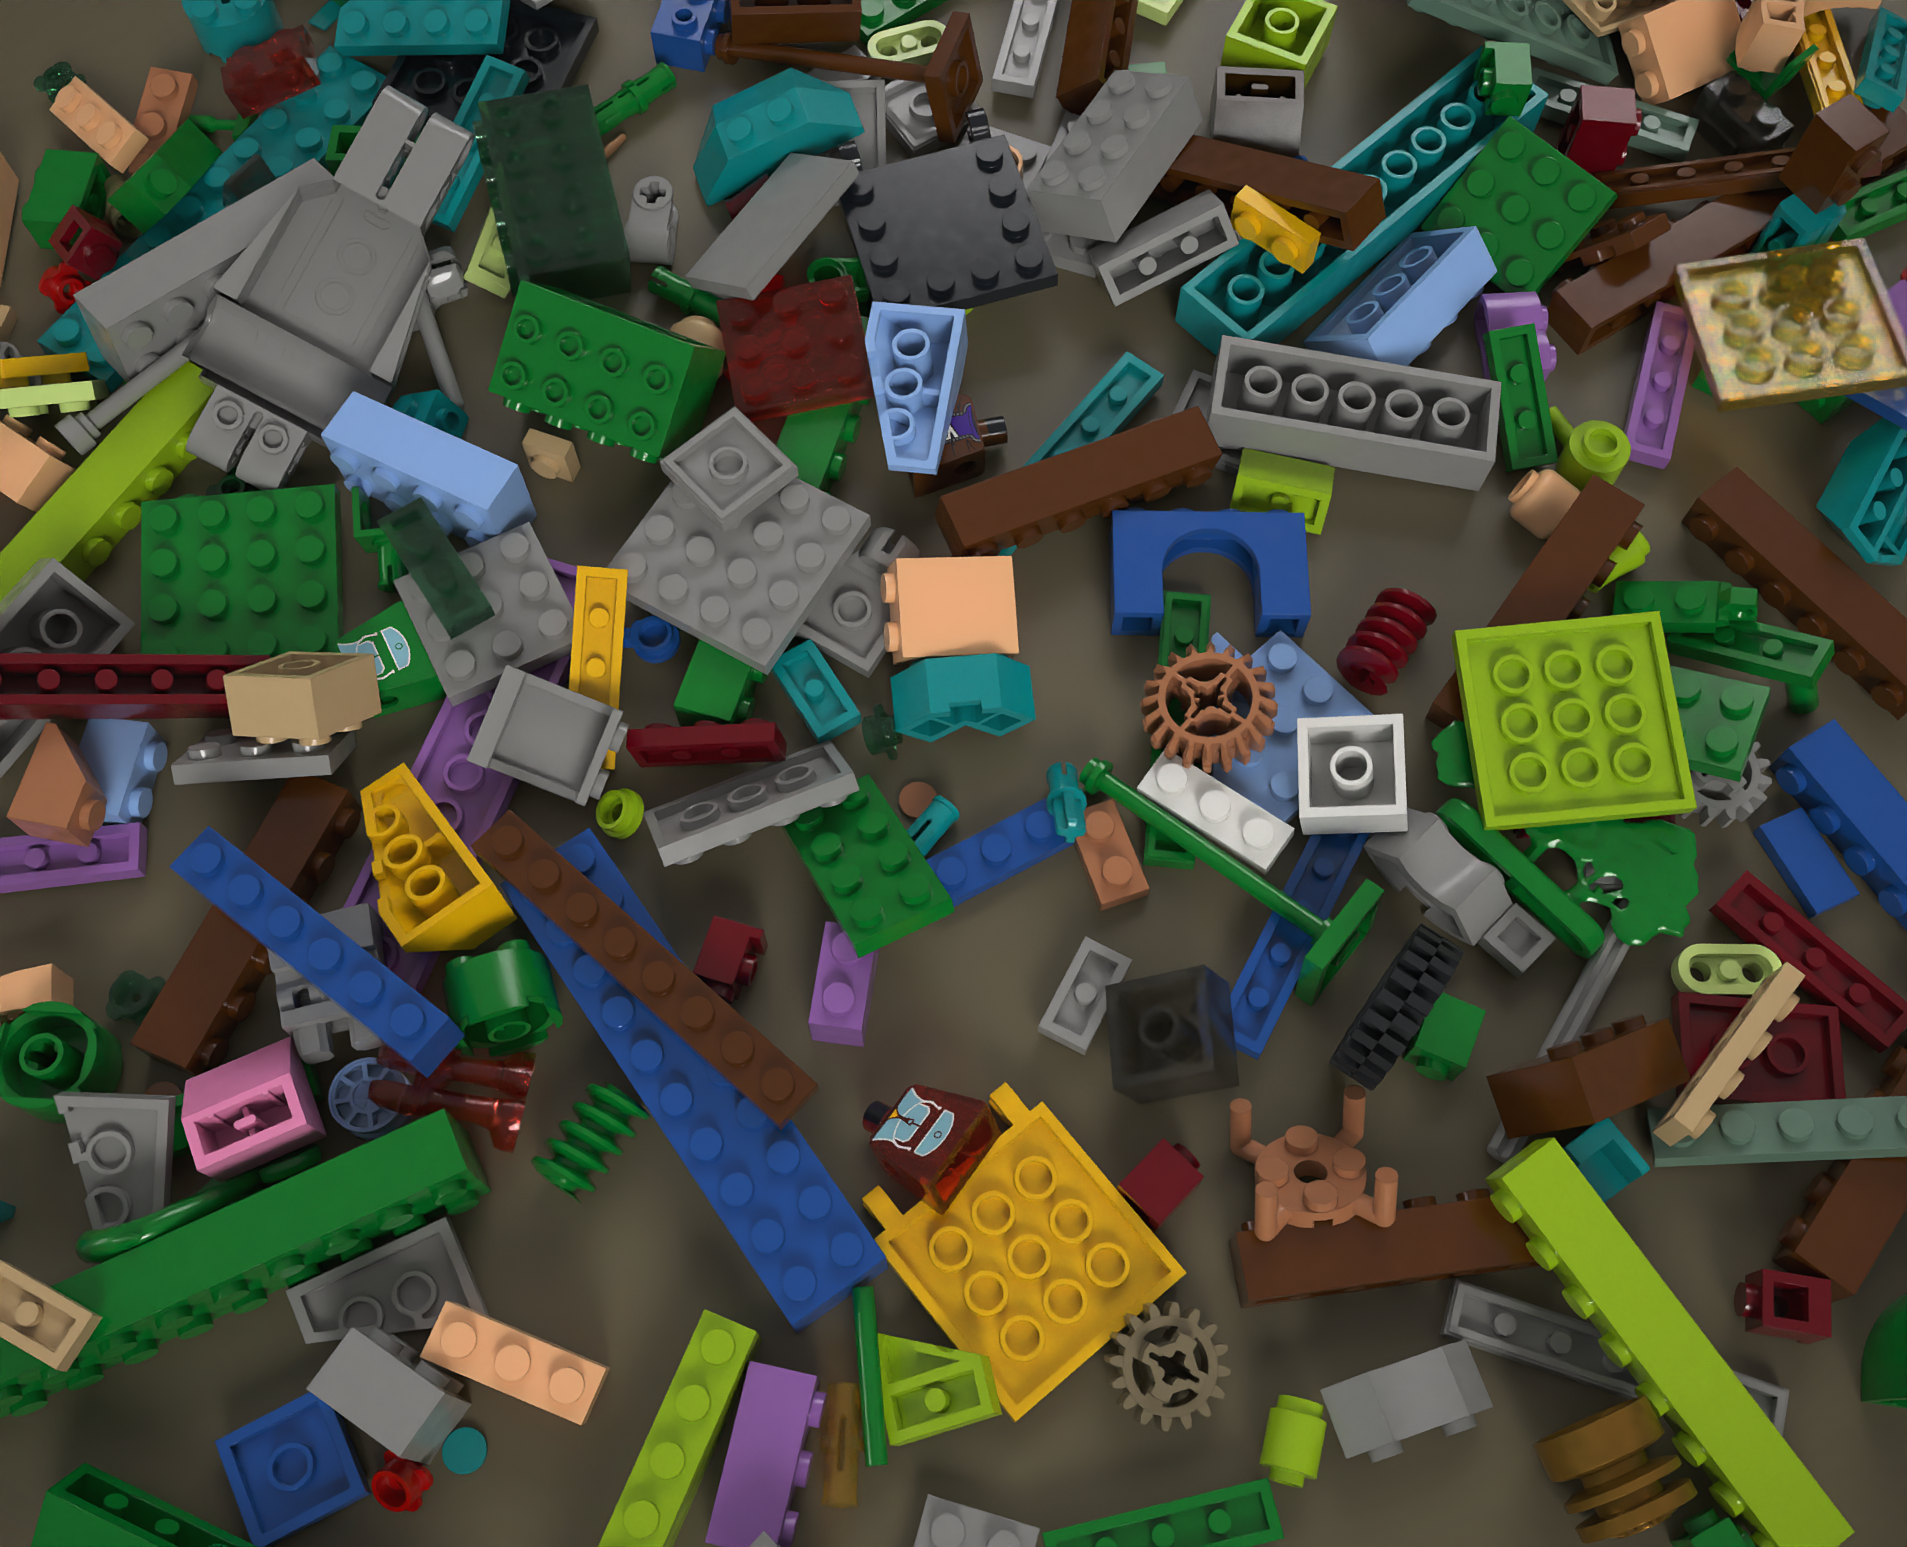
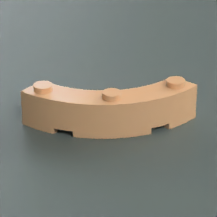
[1735,0,1882,74]

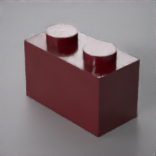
[1555,85,1642,175]

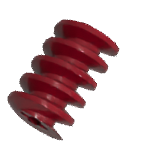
[1336,587,1437,696]

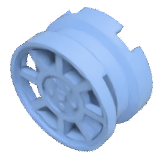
[328,1057,416,1141]

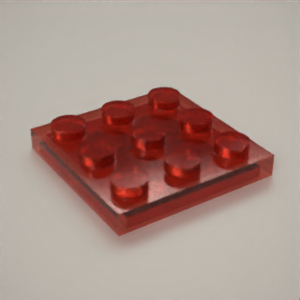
[716,275,875,422]

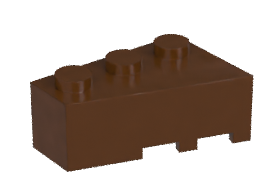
[1486,1014,1691,1139]

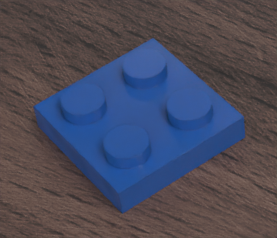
[215,1392,372,1547]

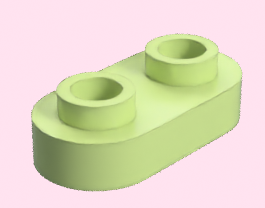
[868,20,946,65]
[1671,944,1782,998]

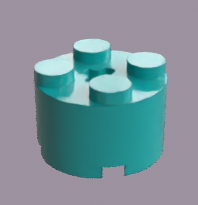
[181,0,284,64]

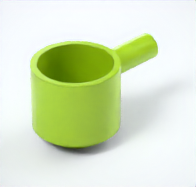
[1549,406,1631,492]

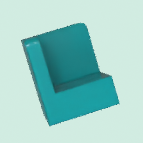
[1563,1117,1650,1203]

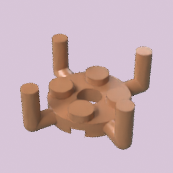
[1229,1085,1399,1242]

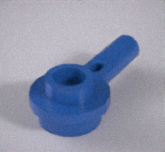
[623,616,681,664]

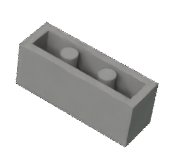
[1087,189,1239,307]

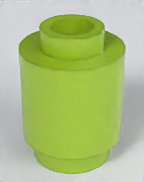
[1259,1395,1327,1488]

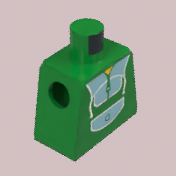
[334,601,447,718]

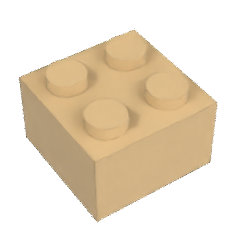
[223,651,382,746]

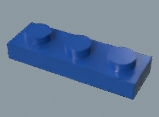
[926,798,1074,907]

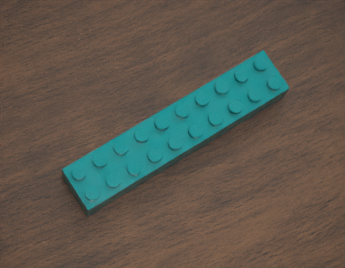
[1175,45,1549,356]

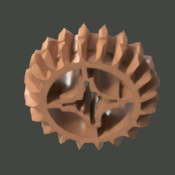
[1140,641,1278,774]

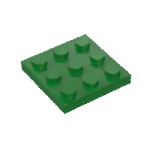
[1420,116,1618,294]

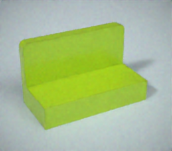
[1229,448,1335,535]

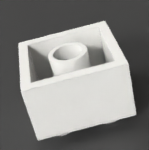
[1297,714,1408,835]

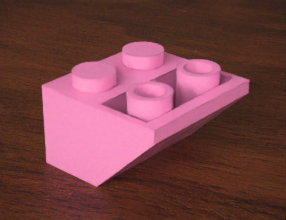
[181,1036,327,1182]

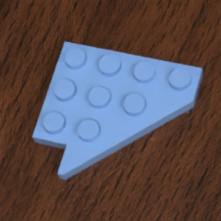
[1210,630,1373,823]

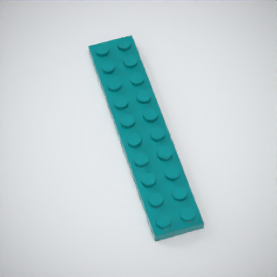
[37,46,386,392]

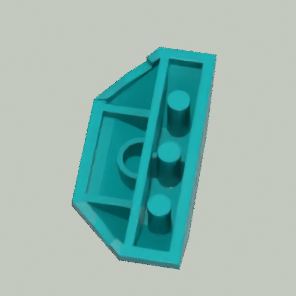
[693,68,865,207]
[1816,418,1907,567]

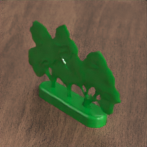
[1431,720,1699,958]

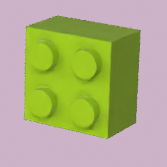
[1220,0,1338,89]

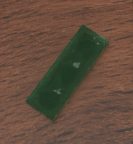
[377,497,495,640]

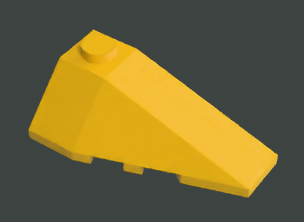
[360,762,518,953]

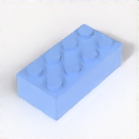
[321,391,537,547]

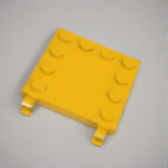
[861,1082,1187,1423]

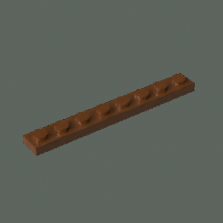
[471,809,819,1130]

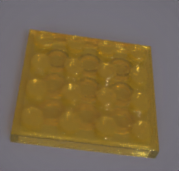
[1673,237,1907,412]

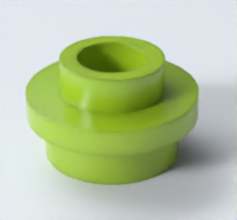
[596,788,644,839]

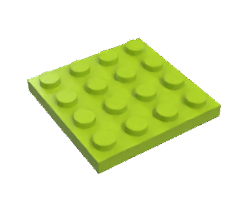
[1451,611,1697,831]

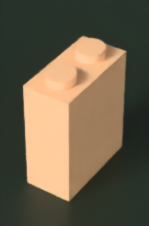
[1618,0,1741,105]
[880,556,1019,665]

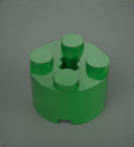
[442,939,563,1057]
[0,1001,123,1123]

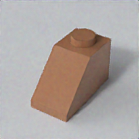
[6,722,107,847]

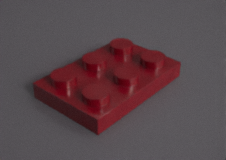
[1671,992,1846,1105]

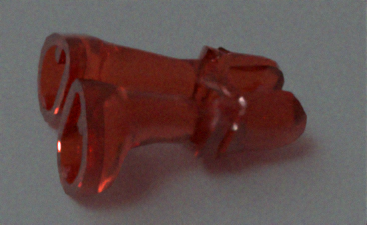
[368,1045,536,1154]

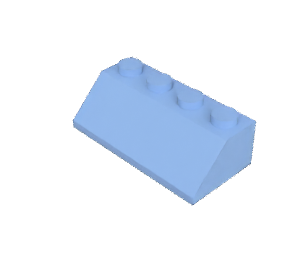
[1303,226,1497,366]

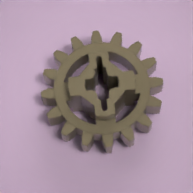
[1104,1301,1231,1431]

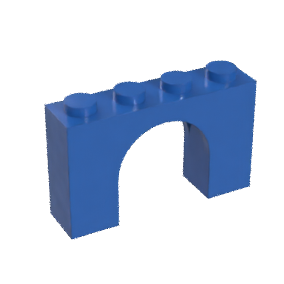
[1109,507,1311,638]

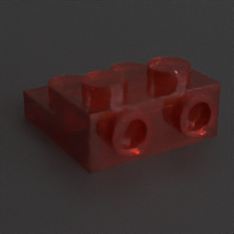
[220,24,321,119]

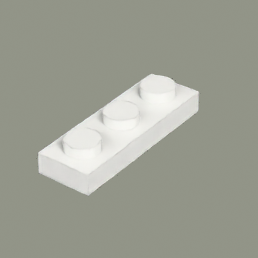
[1137,749,1295,875]

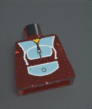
[862,1084,1002,1215]

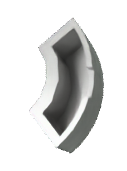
[1363,808,1513,946]
[1320,1339,1493,1463]

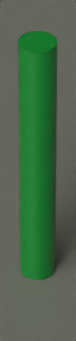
[852,1286,888,1467]

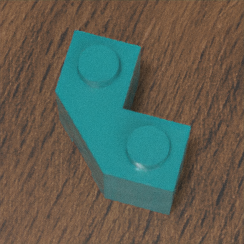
[890,653,1036,743]

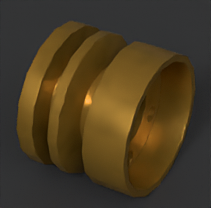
[1533,1395,1698,1544]

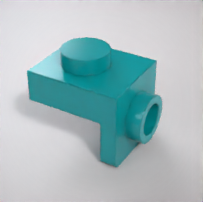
[392,389,469,439]

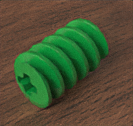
[531,1082,650,1204]

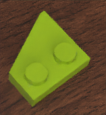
[878,1333,1002,1446]

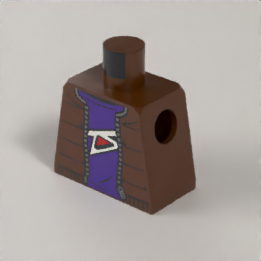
[908,395,1008,498]

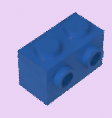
[650,0,730,72]

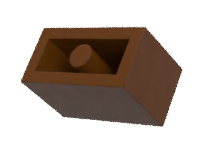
[1778,93,1891,214]

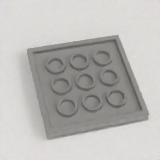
[607,478,871,675]

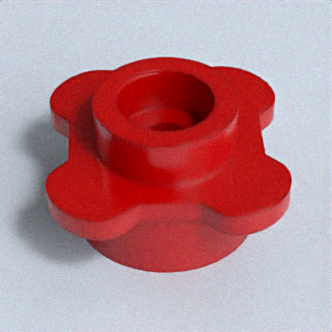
[38,261,92,314]
[371,1449,433,1512]

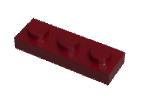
[626,718,787,768]

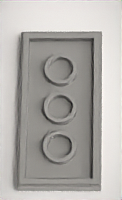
[685,153,860,300]

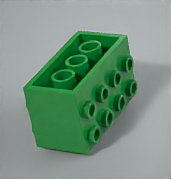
[488,280,726,464]

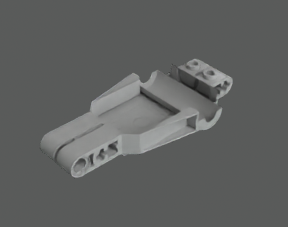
[182,85,475,490]

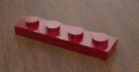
[1708,870,1907,1053]

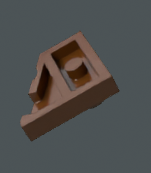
[1550,211,1671,279]

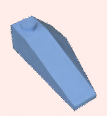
[865,301,968,475]

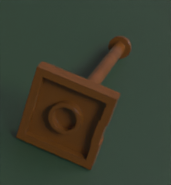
[715,11,983,144]

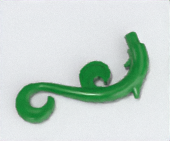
[75,1144,323,1264]

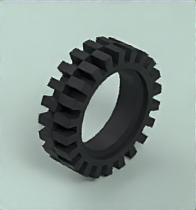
[1329,923,1465,1091]

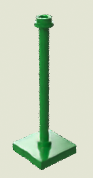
[1079,757,1385,1007]

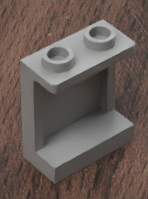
[467,665,629,807]

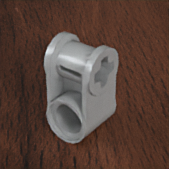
[623,176,679,265]

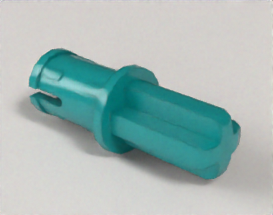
[1046,762,1087,843]

